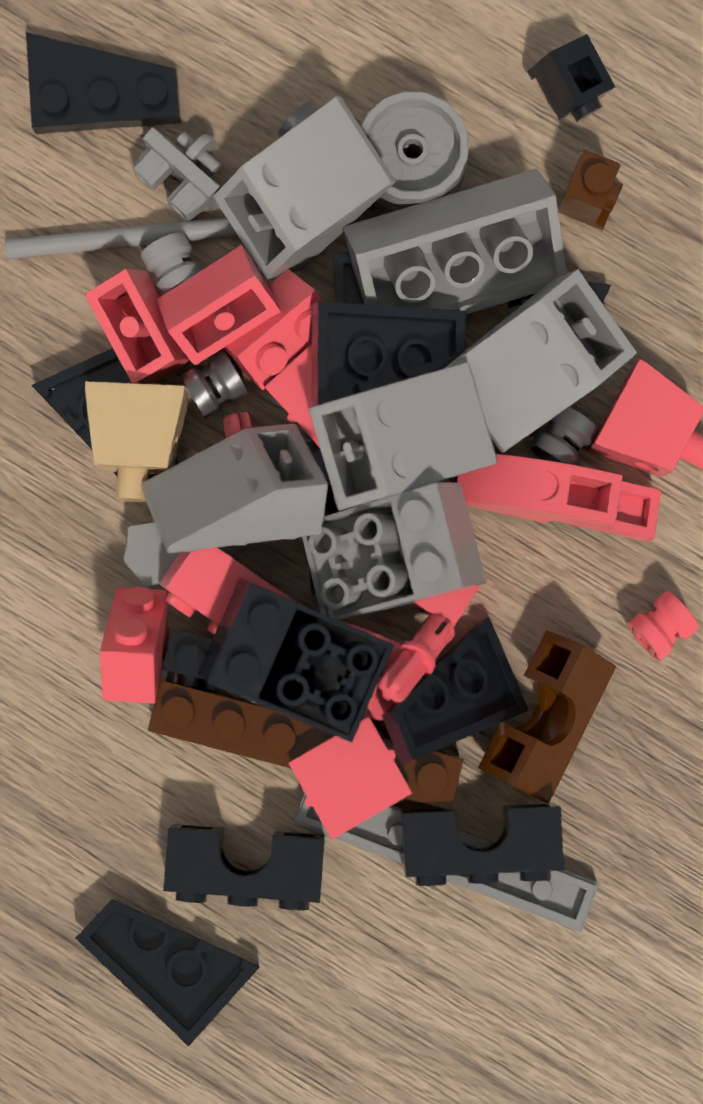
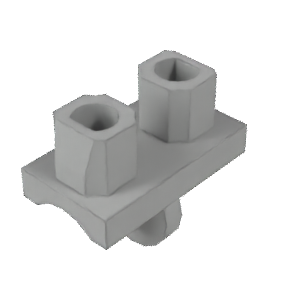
[132,127,222,222]

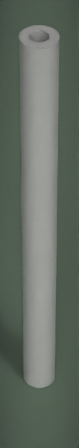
[5,217,238,259]

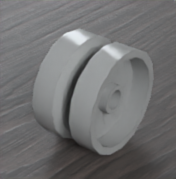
[361,91,469,214]

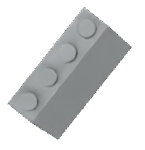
[343,168,567,314]

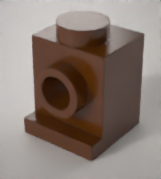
[558,149,623,231]

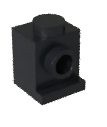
[527,34,615,122]
[163,629,217,692]

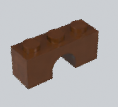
[478,630,617,804]

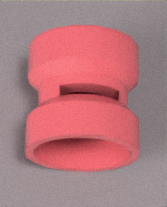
[627,591,699,662]

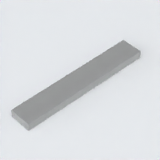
[294,793,599,932]

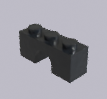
[401,803,564,886]
[163,824,325,911]

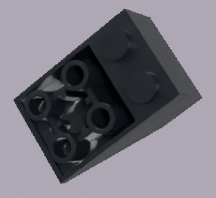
[198,578,394,743]

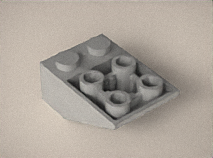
[213,96,396,280]
[444,269,637,452]
[309,362,498,510]
[142,423,328,553]
[302,482,487,621]

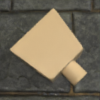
[85,381,189,502]

